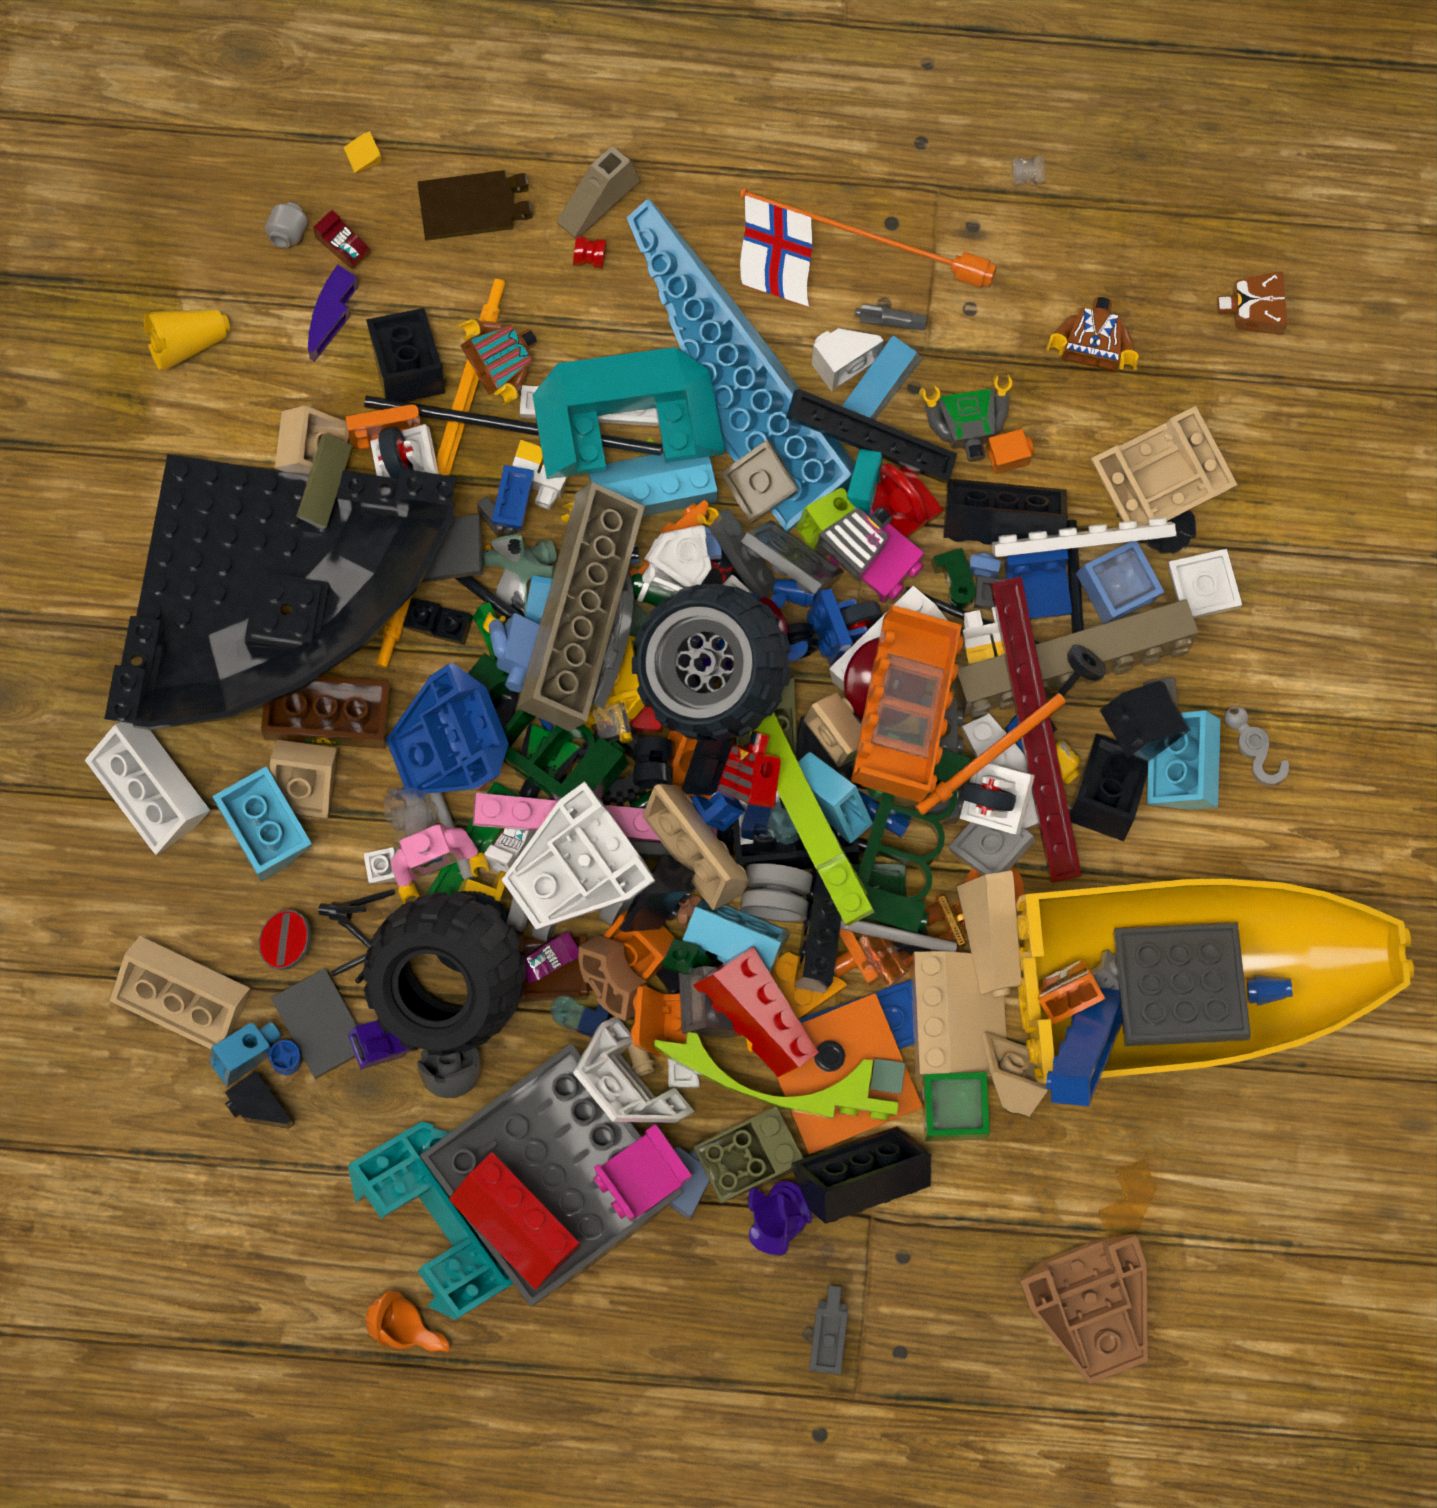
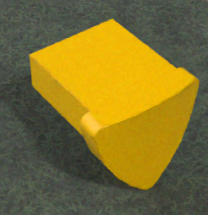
[458,871,506,902]

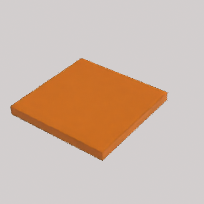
[774,993,923,1155]

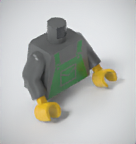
[919,374,1012,462]

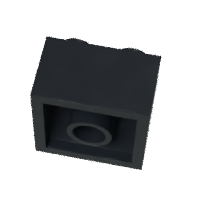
[1100,681,1191,765]
[619,854,695,932]

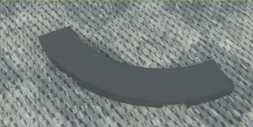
[592,570,634,709]

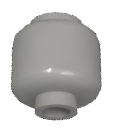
[265,202,308,248]

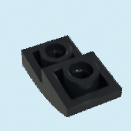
[403,598,473,645]

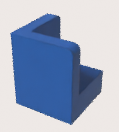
[691,791,745,831]

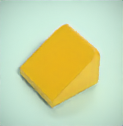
[343,131,382,174]

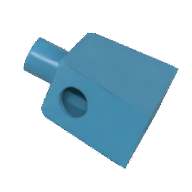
[209,1022,281,1087]

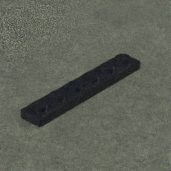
[786,389,957,483]

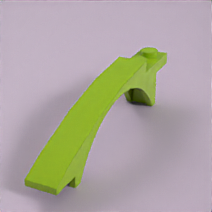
[749,712,874,927]
[653,1032,899,1121]

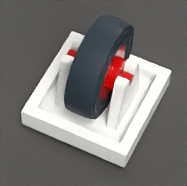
[370,424,439,495]
[960,763,1035,835]

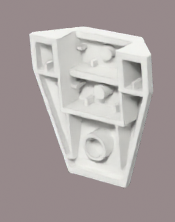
[502,782,655,930]
[573,1017,694,1123]

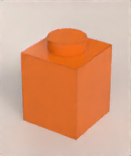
[986,429,1034,474]

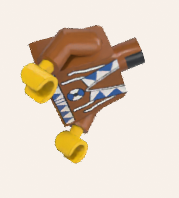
[1046,297,1139,372]

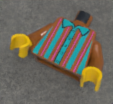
[458,319,537,406]

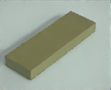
[296,433,352,529]

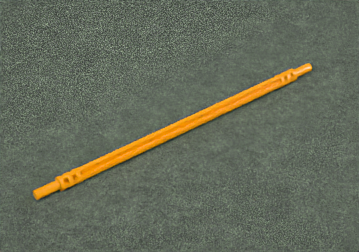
[376,279,506,669]

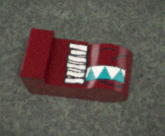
[313,210,370,269]

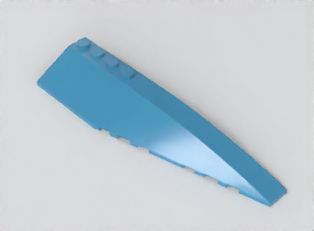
[627,199,855,532]

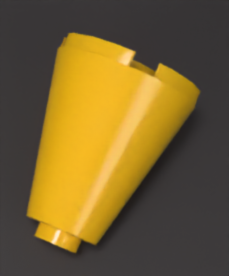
[143,310,230,371]

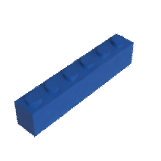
[1046,988,1122,1106]

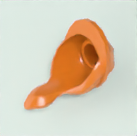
[365,1290,450,1353]

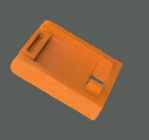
[345,404,421,450]

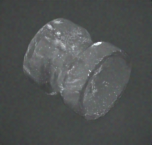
[1012,155,1045,187]

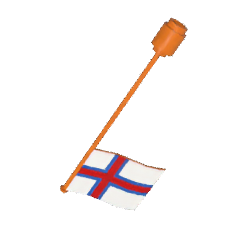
[740,188,997,308]

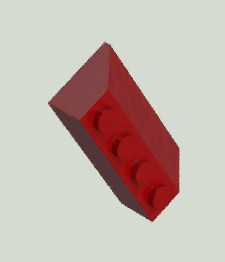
[449,1152,581,1290]

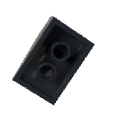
[366,308,445,402]
[1069,733,1148,842]

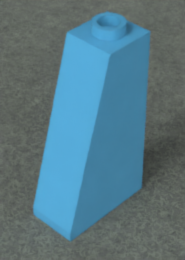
[842,335,923,420]

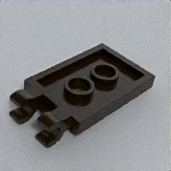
[417,170,532,241]

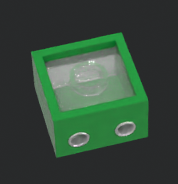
[922,1072,990,1142]

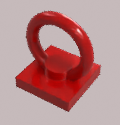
[872,464,943,538]

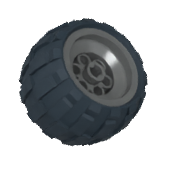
[632,584,792,741]

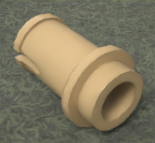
[627,1042,655,1077]

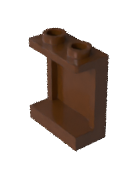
[518,934,593,1001]

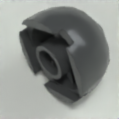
[417,1048,481,1098]

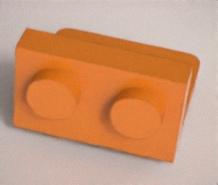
[631,986,697,1057]

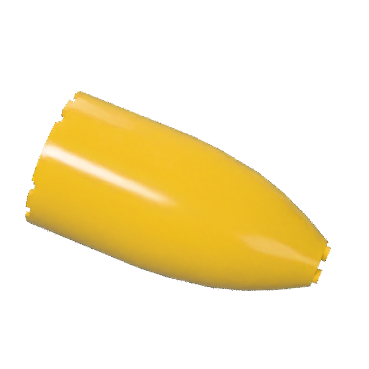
[1017,879,1414,1084]

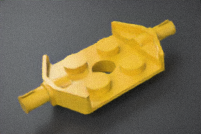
[590,635,645,743]

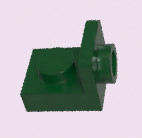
[662,939,713,975]

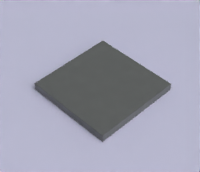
[1113,922,1251,1047]

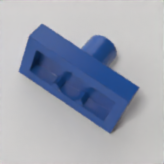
[492,465,535,530]

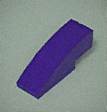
[308,265,359,362]

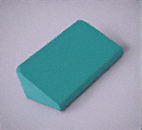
[847,449,882,516]

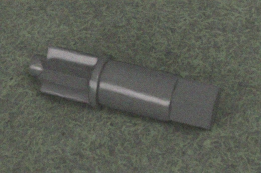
[854,304,927,331]

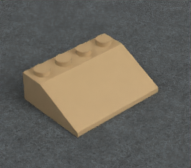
[910,951,1006,1080]

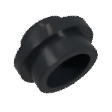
[814,1041,845,1072]

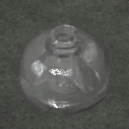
[384,787,438,849]

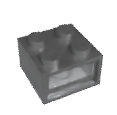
[679,966,739,1039]

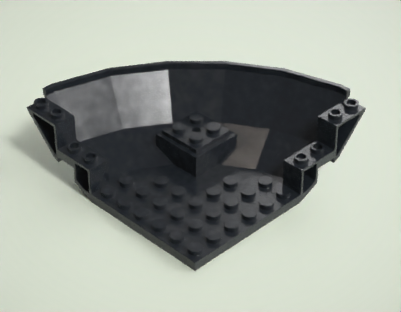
[104,454,456,730]

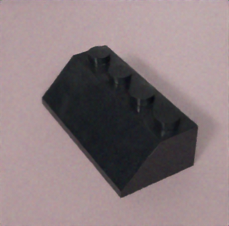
[943,479,1068,545]
[791,1126,931,1224]

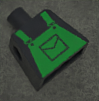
[516,723,582,798]

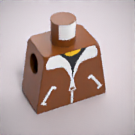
[1217,271,1287,335]

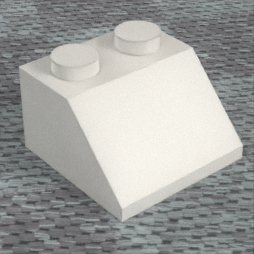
[811,328,884,392]

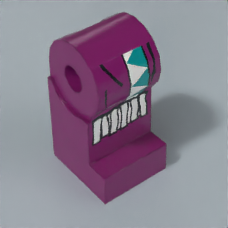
[524,931,579,984]

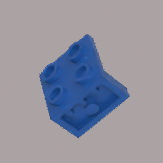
[1004,549,1072,620]

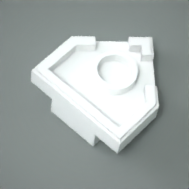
[644,525,711,588]

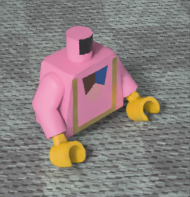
[390,824,489,904]

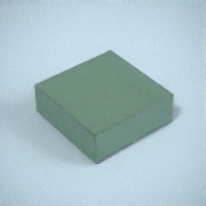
[869,1058,905,1094]

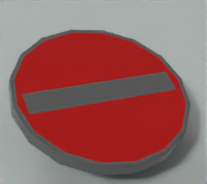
[259,909,311,970]

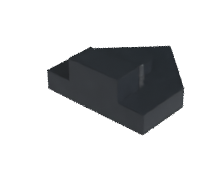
[682,736,733,795]

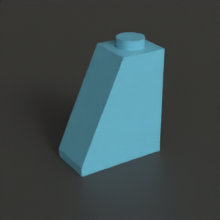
[798,752,873,844]

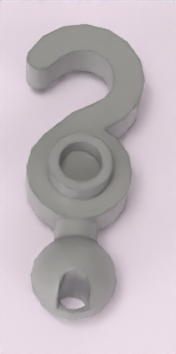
[1225,706,1289,787]

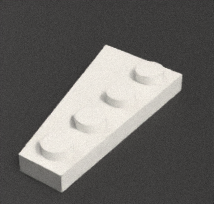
[961,714,1070,830]

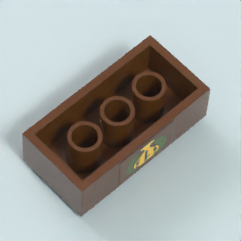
[261,676,391,749]

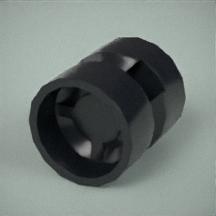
[633,737,674,789]

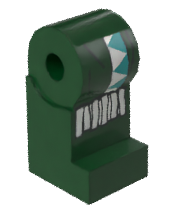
[931,548,976,609]

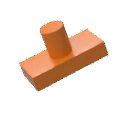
[834,928,880,986]

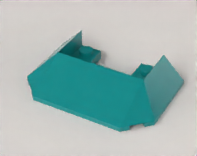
[532,347,725,479]
[348,1121,514,1320]

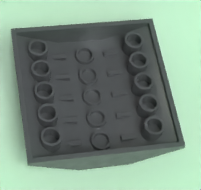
[420,1043,683,1307]

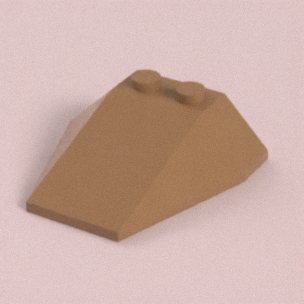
[1019,1234,1148,1384]

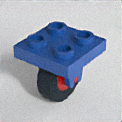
[807,588,882,666]

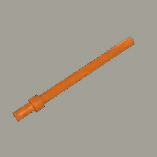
[915,693,1066,816]

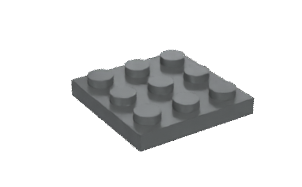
[741,520,844,594]

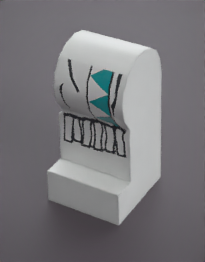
[484,829,537,873]

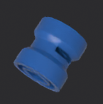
[269,1040,302,1076]

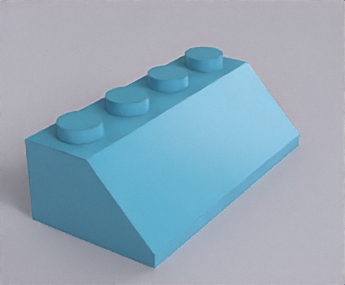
[588,453,717,517]

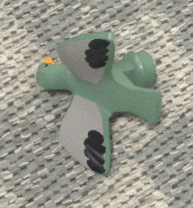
[482,535,557,617]

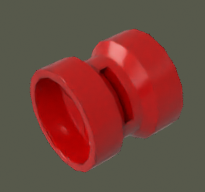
[573,236,606,269]

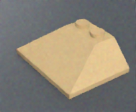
[1090,406,1237,525]

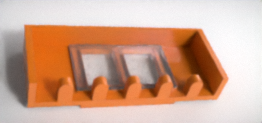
[851,605,964,802]

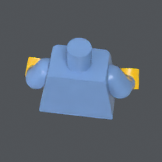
[483,612,539,692]

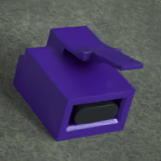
[347,1020,412,1070]

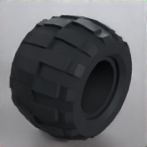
[363,892,526,1056]

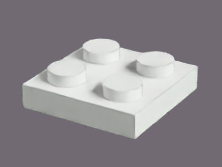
[1167,549,1242,619]

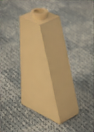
[957,871,1022,998]

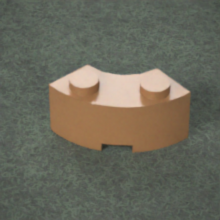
[578,935,647,1021]

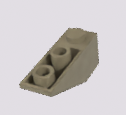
[556,146,640,239]

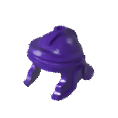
[748,1181,812,1256]

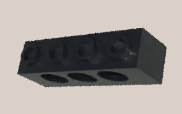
[794,867,841,993]

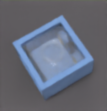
[1076,541,1164,624]

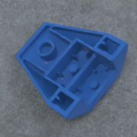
[386,663,509,795]

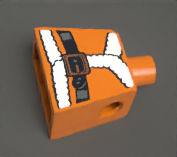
[1038,960,1105,1025]

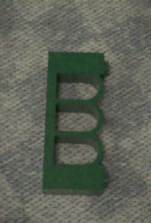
[468,653,629,802]
[857,736,971,933]

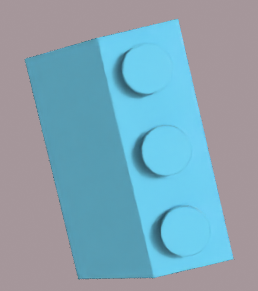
[1147,710,1221,810]
[213,766,312,882]
[683,899,791,973]

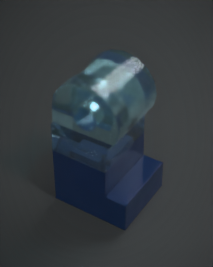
[741,804,799,844]
[551,996,611,1038]

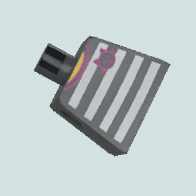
[818,507,892,582]

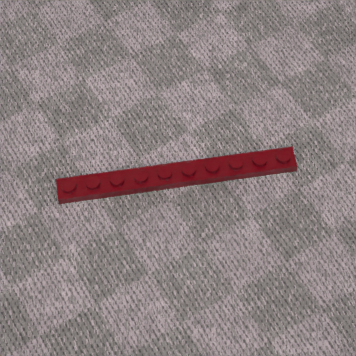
[990,577,1082,883]

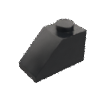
[225,1071,293,1129]

